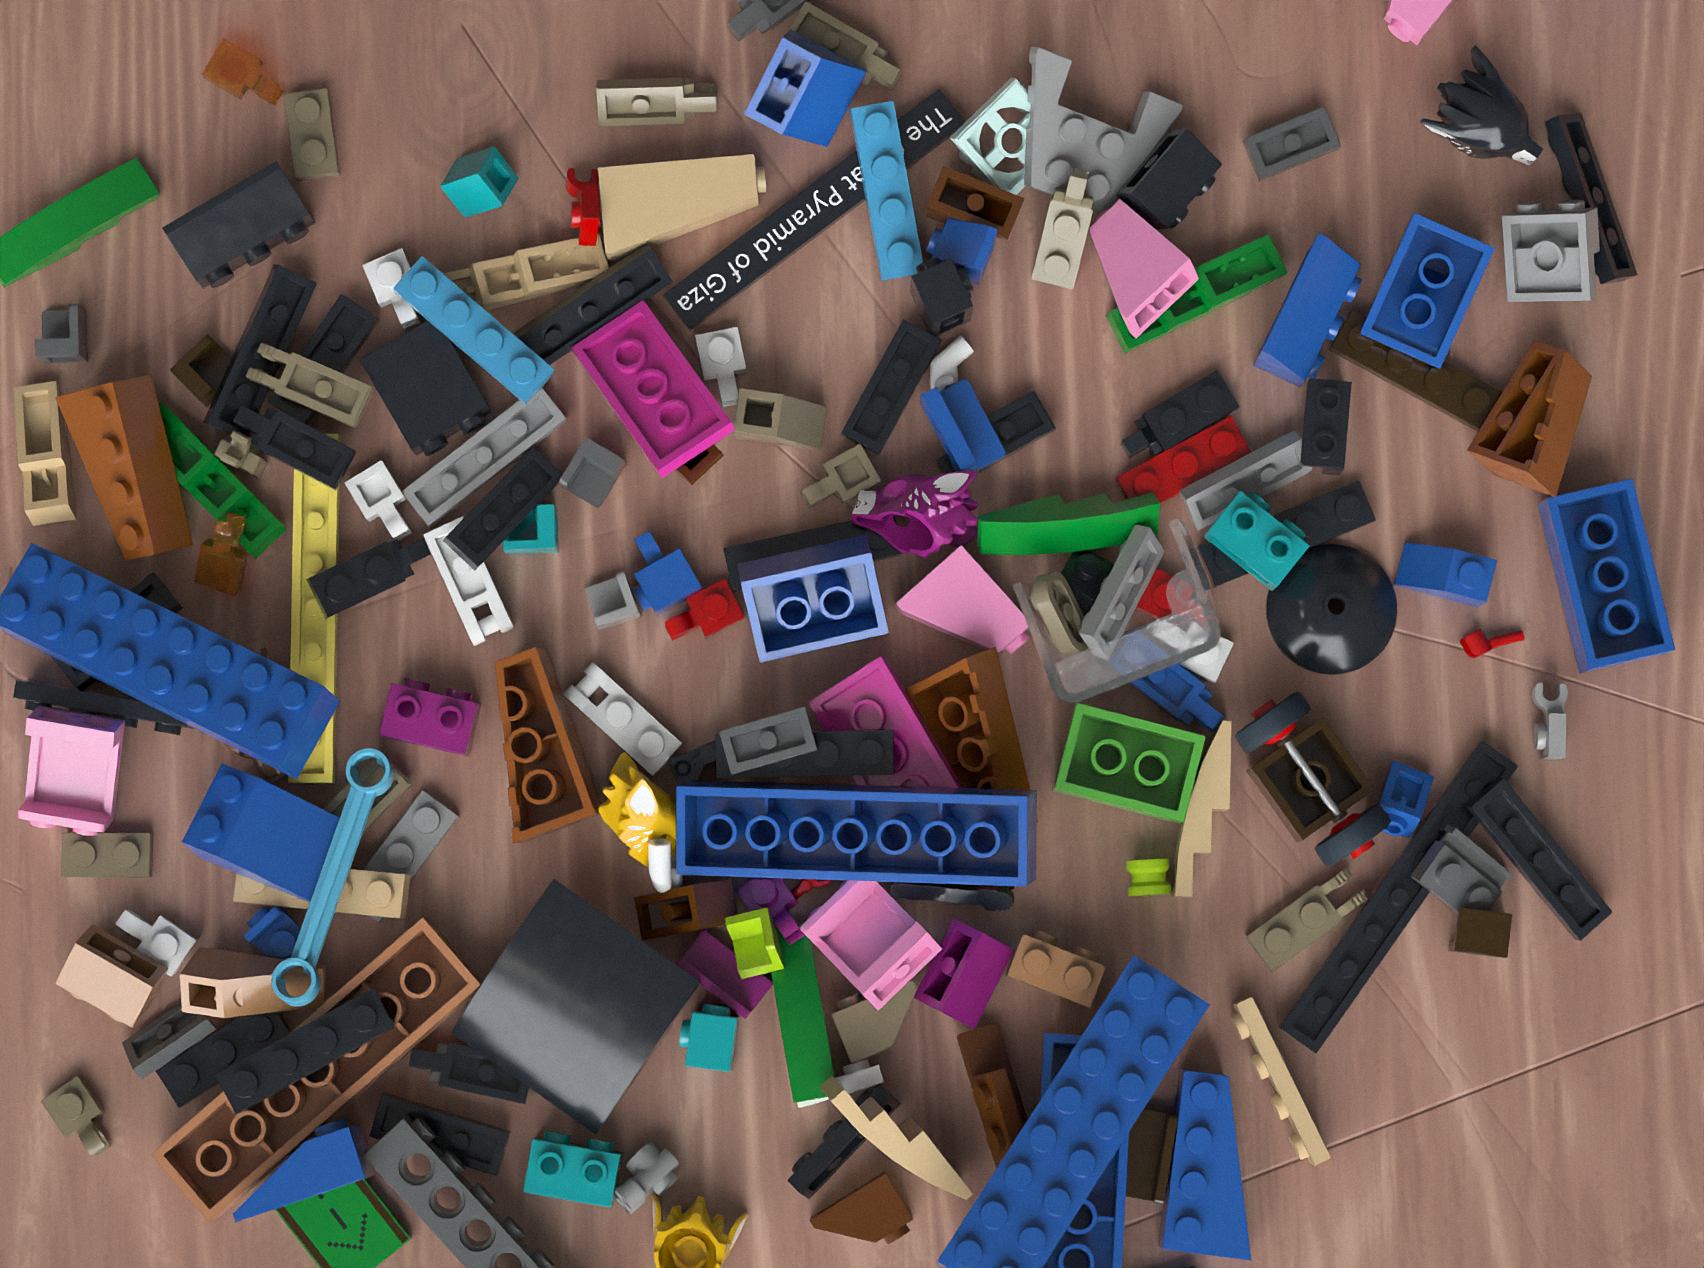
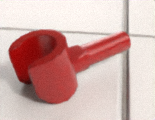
[1459,628,1524,658]
[790,879,831,900]

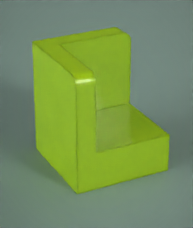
[725,908,784,979]

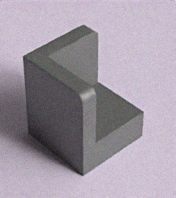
[35,304,88,364]
[559,437,626,508]

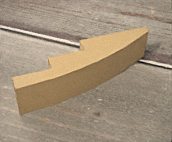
[443,233,609,311]
[1171,721,1232,898]
[818,1076,973,1200]

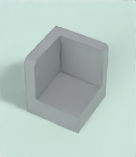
[584,571,641,631]

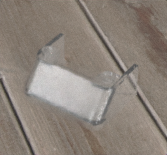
[1013,519,1221,703]

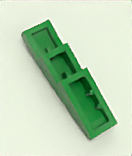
[0,157,159,288]
[1105,234,1288,354]
[159,401,287,559]
[977,492,1160,555]
[771,922,835,1103]

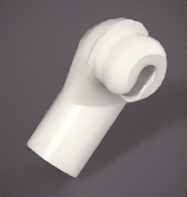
[930,335,974,392]
[648,838,683,893]

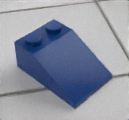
[1360,213,1495,369]
[182,763,340,903]
[233,1119,376,1223]

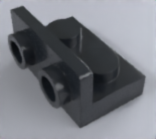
[1300,378,1352,476]

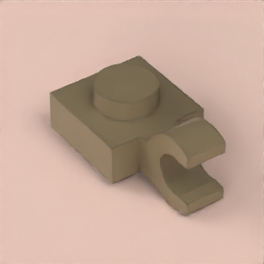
[214,430,268,479]
[801,444,882,509]
[41,1076,112,1156]

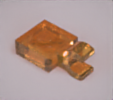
[201,38,284,106]
[194,512,248,597]

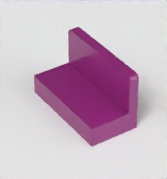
[676,929,773,1019]

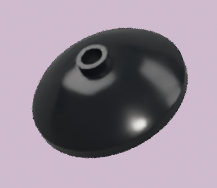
[1266,544,1397,675]

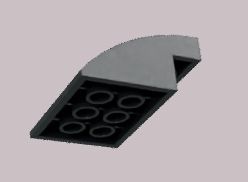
[451,879,700,1135]

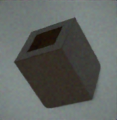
[170,334,232,407]
[1448,908,1513,958]

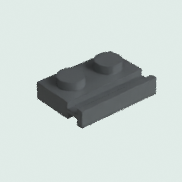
[1411,824,1514,914]

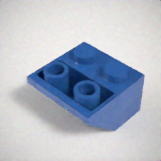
[744,29,867,147]

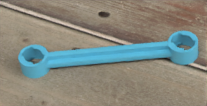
[271,748,394,1006]

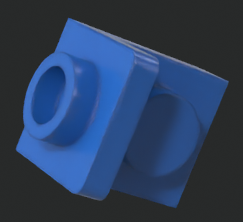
[1377,760,1434,838]
[243,906,301,959]

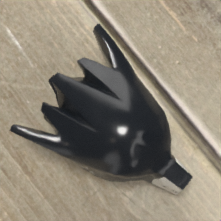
[1420,45,1544,165]

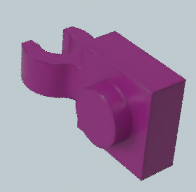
[736,877,804,945]

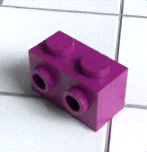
[379,678,481,757]
[913,918,1014,1029]

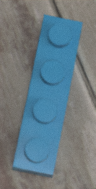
[849,101,923,281]
[393,256,555,405]

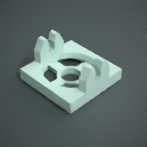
[950,77,1031,195]

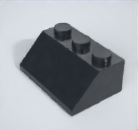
[162,161,315,289]

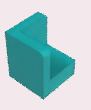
[440,146,519,217]
[503,504,559,555]

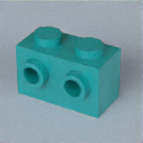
[1204,491,1309,591]
[679,1004,739,1072]
[523,1131,623,1208]

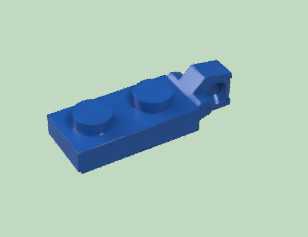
[1109,632,1224,732]

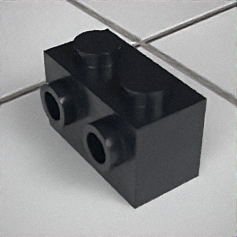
[1116,128,1222,229]
[910,257,973,336]

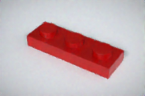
[1116,416,1251,504]

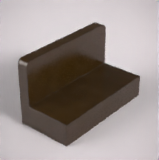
[1126,1109,1178,1205]

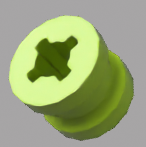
[1126,858,1172,897]

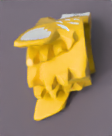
[597,751,676,868]
[652,1194,748,1268]

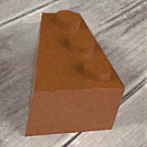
[1467,340,1592,497]

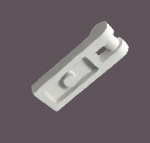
[423,516,514,646]
[563,662,683,777]

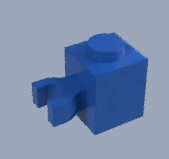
[632,531,702,616]

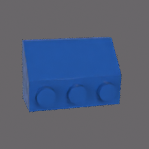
[1253,233,1362,388]

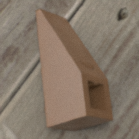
[180,947,326,1018]

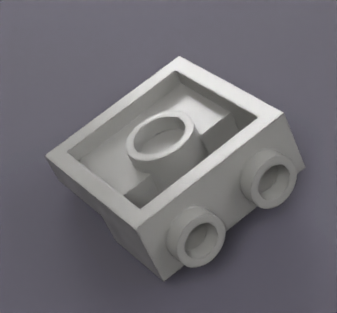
[1502,200,1600,302]

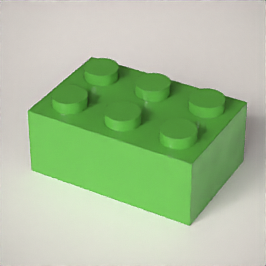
[1052,703,1206,824]

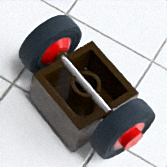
[1235,691,1391,867]

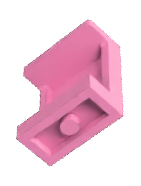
[18,706,125,835]
[800,880,942,1011]

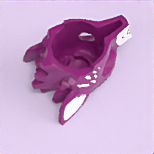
[851,471,978,558]

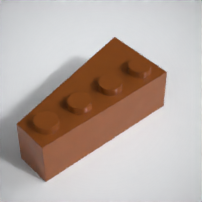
[55,375,193,561]
[495,647,602,844]
[905,647,1038,823]

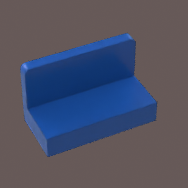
[920,379,1006,472]

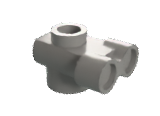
[615,1142,679,1215]

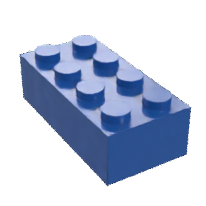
[1538,479,1675,674]

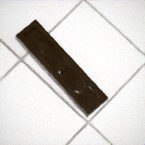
[1329,310,1502,432]

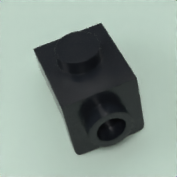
[1061,550,1114,617]

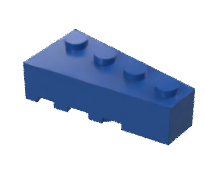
[1158,1069,1251,1261]

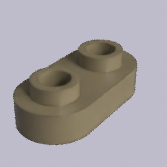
[1030,571,1088,655]

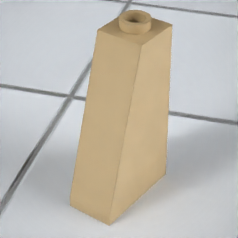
[598,154,766,261]

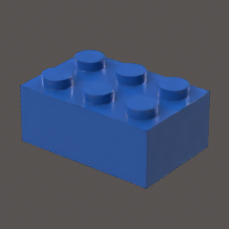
[737,535,889,663]

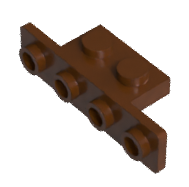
[957,1023,1027,1169]

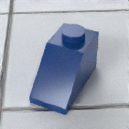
[926,218,998,286]
[1394,542,1497,607]

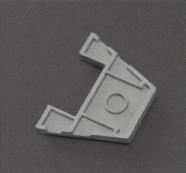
[1024,47,1183,213]

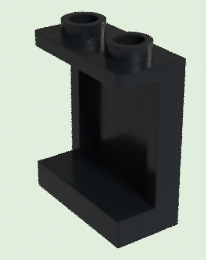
[360,321,491,456]

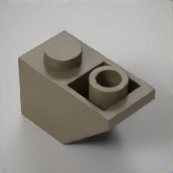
[733,388,827,451]
[831,980,916,1064]

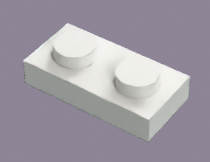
[797,1059,884,1108]

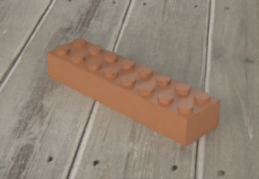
[151,917,483,1222]

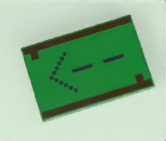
[275,1178,412,1268]

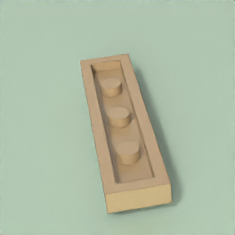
[233,869,411,919]
[1230,996,1331,1166]

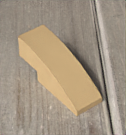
[13,381,76,526]

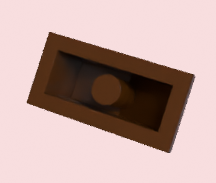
[926,166,1024,240]
[634,879,737,941]
[809,1171,913,1244]

